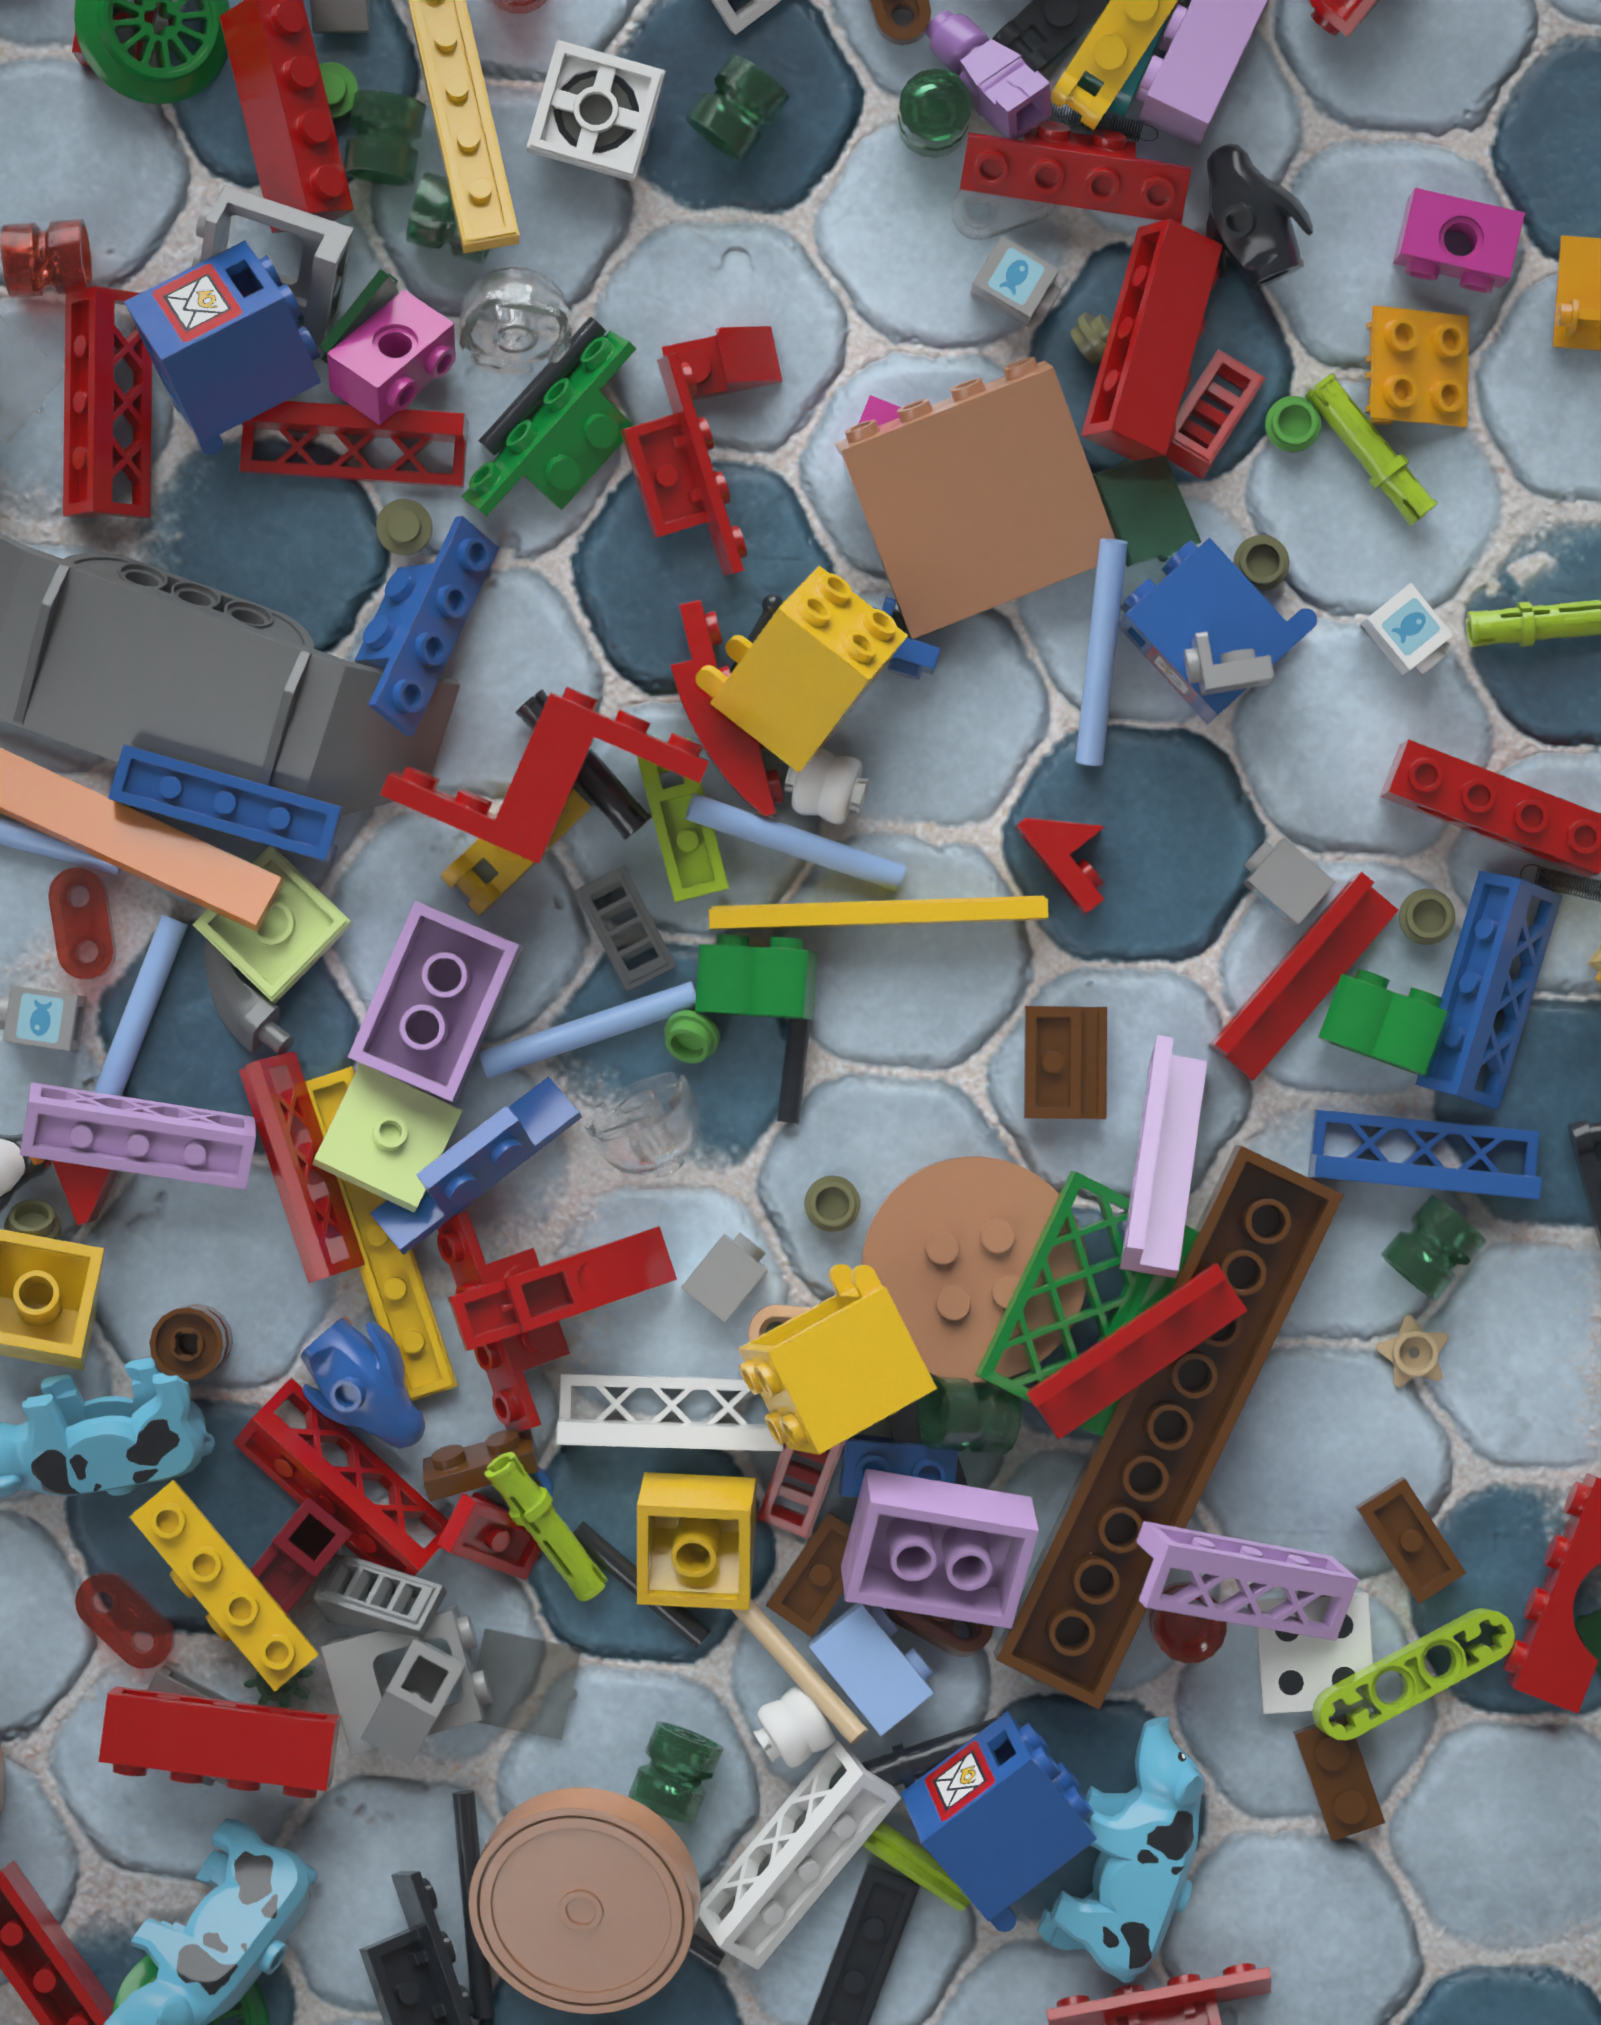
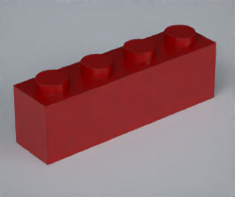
[219,0,354,233]
[1081,219,1223,461]
[98,1686,341,1798]
[0,1860,114,2025]

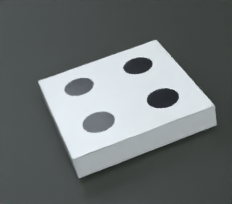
[1255,1592,1373,1714]

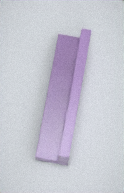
[1120,1035,1208,1278]
[20,1082,256,1190]
[1136,1521,1359,1641]

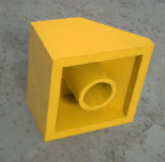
[0,1229,105,1371]
[637,1472,757,1610]

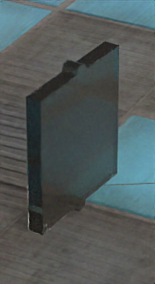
[474,1628,581,1740]

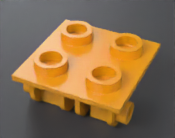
[1552,235,1601,351]
[1365,305,1469,428]

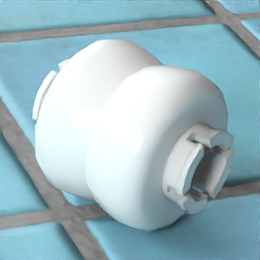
[784,748,870,824]
[753,1685,836,1768]

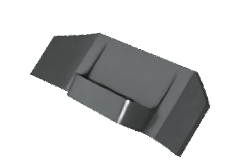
[0,533,460,816]

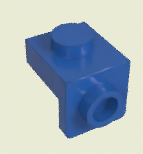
[872,596,941,680]

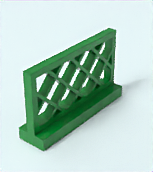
[975,1171,1198,1436]

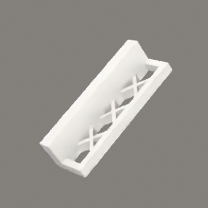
[556,1373,783,1451]
[699,1739,901,1970]

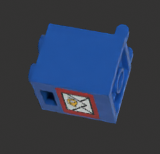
[124,240,321,455]
[1118,537,1317,725]
[901,1711,1098,1932]

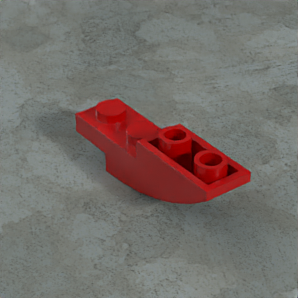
[670,600,784,819]
[448,1226,677,1351]

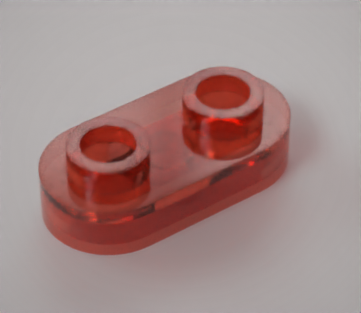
[48,868,117,980]
[75,1571,175,1669]

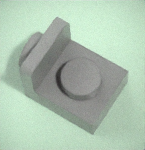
[1184,632,1274,696]

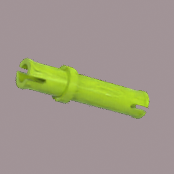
[1305,373,1438,526]
[1466,600,1601,648]
[484,1452,608,1602]

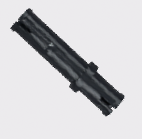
[515,689,652,840]
[845,1713,1005,1789]

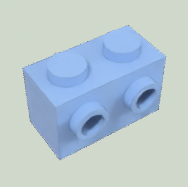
[809,1603,935,1736]

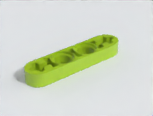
[1312,1608,1515,1741]

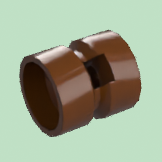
[149,1304,233,1381]

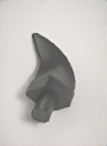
[204,937,294,1055]

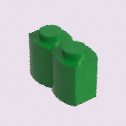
[695,934,818,1020]
[1318,969,1451,1078]

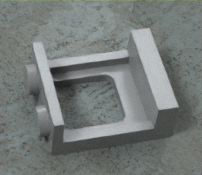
[192,185,354,345]
[321,1604,493,1757]

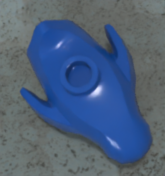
[300,1316,425,1449]

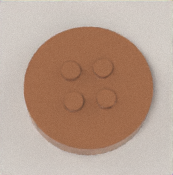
[860,1156,1087,1382]
[469,1787,701,2014]

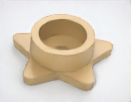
[1376,1315,1449,1387]

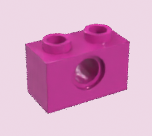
[1393,187,1525,293]
[327,290,456,425]

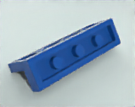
[108,744,344,862]
[1415,870,1563,1110]
[1308,1110,1542,1200]

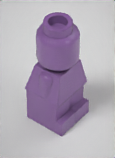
[926,10,1052,140]

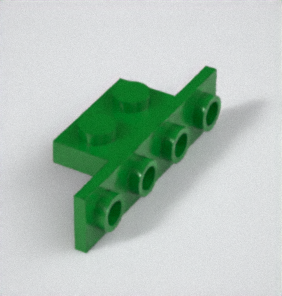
[461,331,636,516]

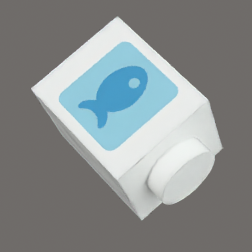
[1361,583,1454,676]

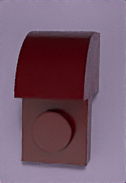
[250,1497,352,1614]

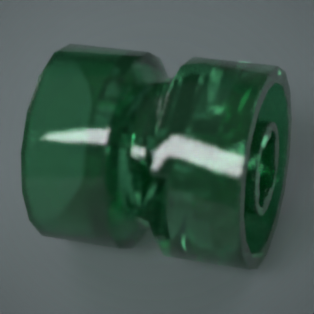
[685,54,790,162]
[897,68,972,158]
[343,90,426,186]
[406,172,490,265]
[1380,1195,1487,1302]
[917,1376,1022,1454]
[627,1721,724,1824]

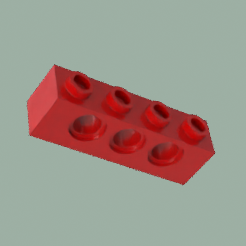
[1380,739,1601,877]

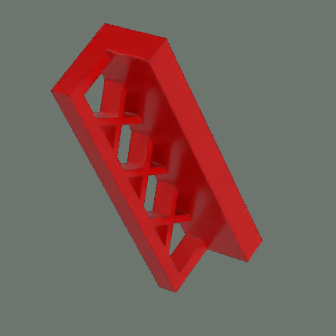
[63,286,152,519]
[239,401,469,488]
[1209,872,1399,1081]
[239,1051,365,1283]
[1026,1263,1248,1440]
[232,1377,449,1576]

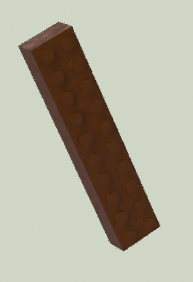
[994,1145,1344,1709]

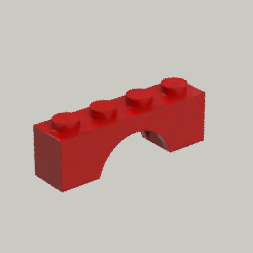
[1503,1473,1601,1714]

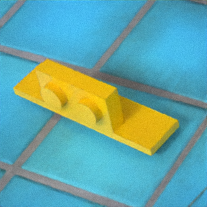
[129,1480,319,1692]

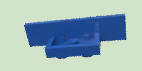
[354,516,499,736]
[370,1076,582,1255]

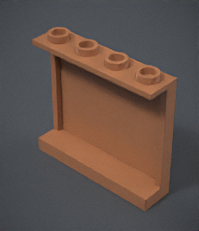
[835,357,1115,639]

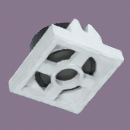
[526,40,666,182]

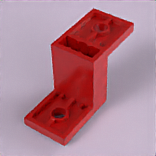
[380,687,709,864]

